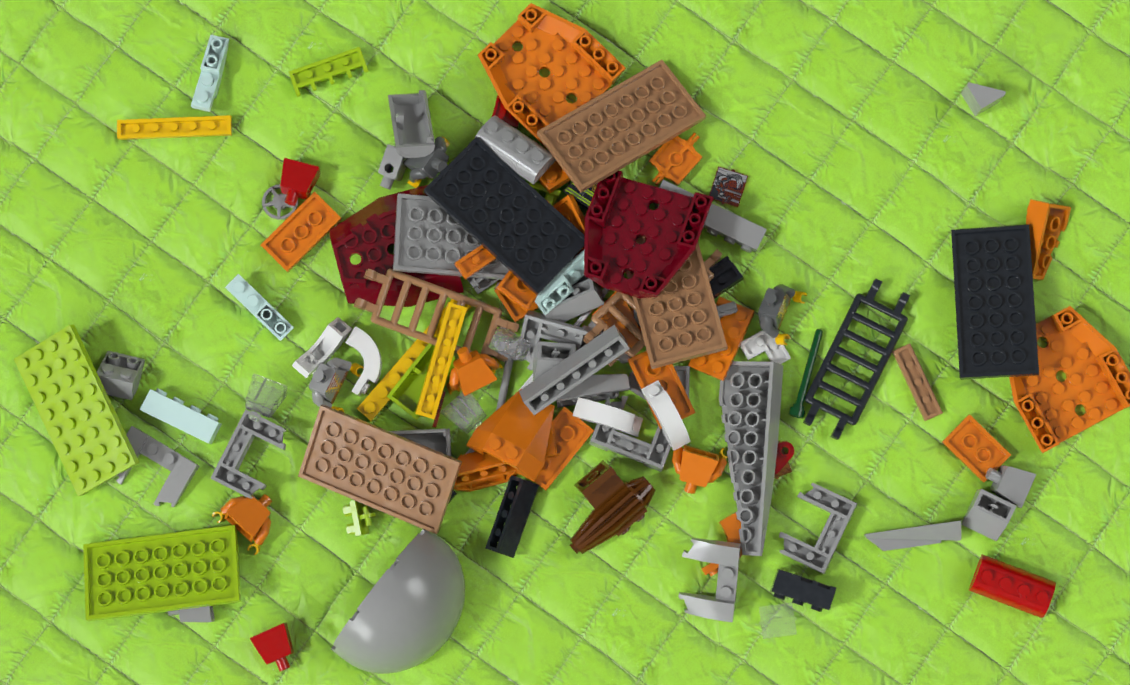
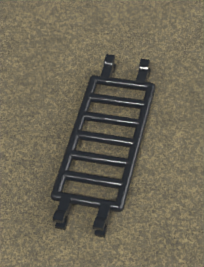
[803,278,910,440]

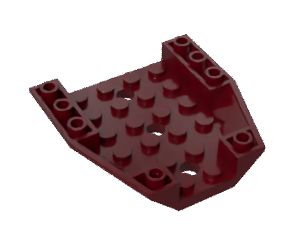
[584,171,714,299]
[329,184,464,307]

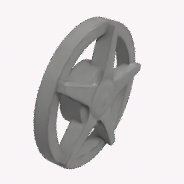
[262,185,298,220]

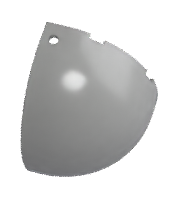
[331,529,465,674]

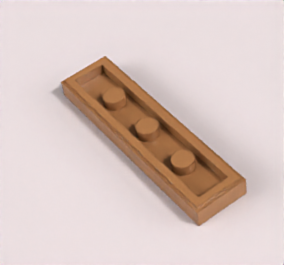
[892,344,943,421]

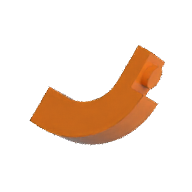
[701,512,742,576]

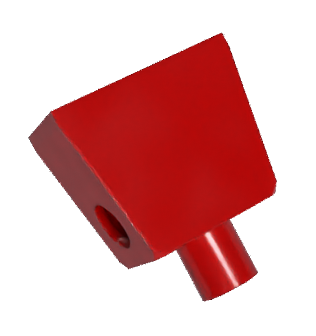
[280,158,320,206]
[250,622,294,672]

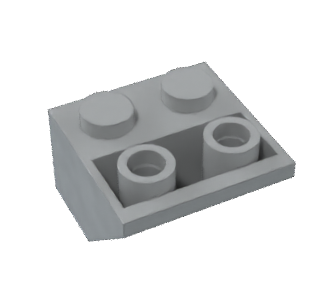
[533,341,576,381]
[97,351,145,400]
[961,489,1016,541]

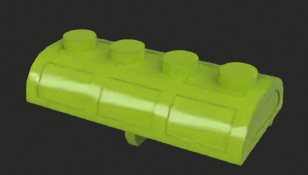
[387,336,459,420]

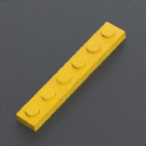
[117,115,232,140]
[415,302,467,419]

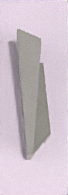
[556,374,630,408]
[864,521,961,551]

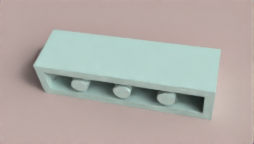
[140,388,222,445]

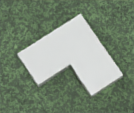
[740,330,791,364]

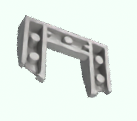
[516,310,602,371]
[590,396,671,472]
[211,409,286,499]
[117,426,199,507]
[779,483,857,574]
[679,538,741,623]

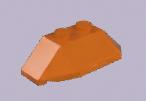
[453,451,518,492]

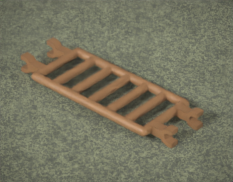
[583,249,723,367]
[353,268,519,362]

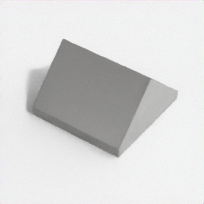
[961,82,1006,116]

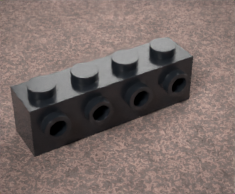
[485,475,539,558]

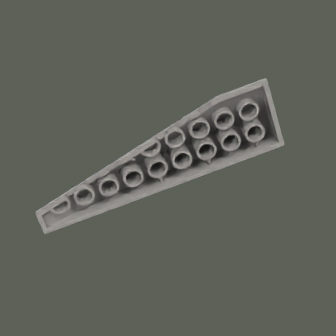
[719,361,783,556]

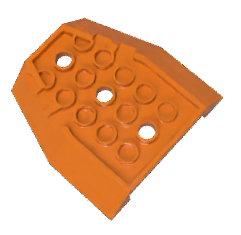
[478,3,626,148]
[1009,306,1130,453]

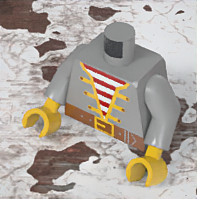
[309,358,364,413]

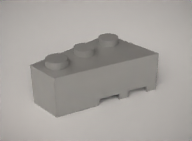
[545,276,604,322]

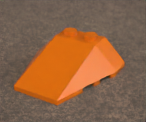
[466,389,555,482]

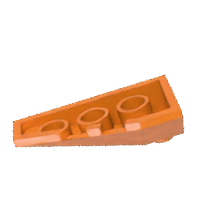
[1026,199,1071,280]

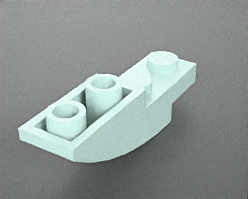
[191,35,229,112]
[535,250,584,315]
[225,274,294,341]

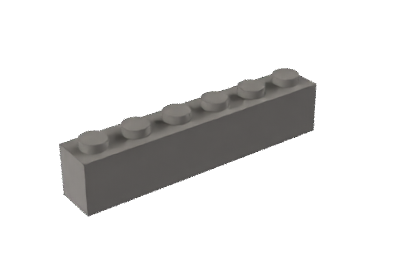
[653,180,767,253]
[519,325,630,415]

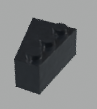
[770,569,836,612]

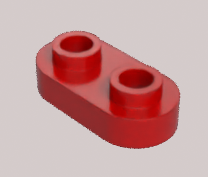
[774,441,794,475]

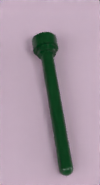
[788,329,823,419]

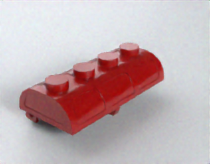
[969,554,1056,618]

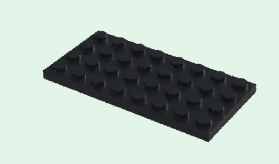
[423,137,585,295]
[951,225,1039,380]

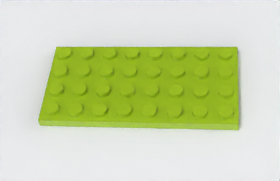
[14,324,140,496]
[83,525,241,621]

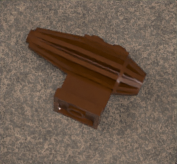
[570,460,656,554]

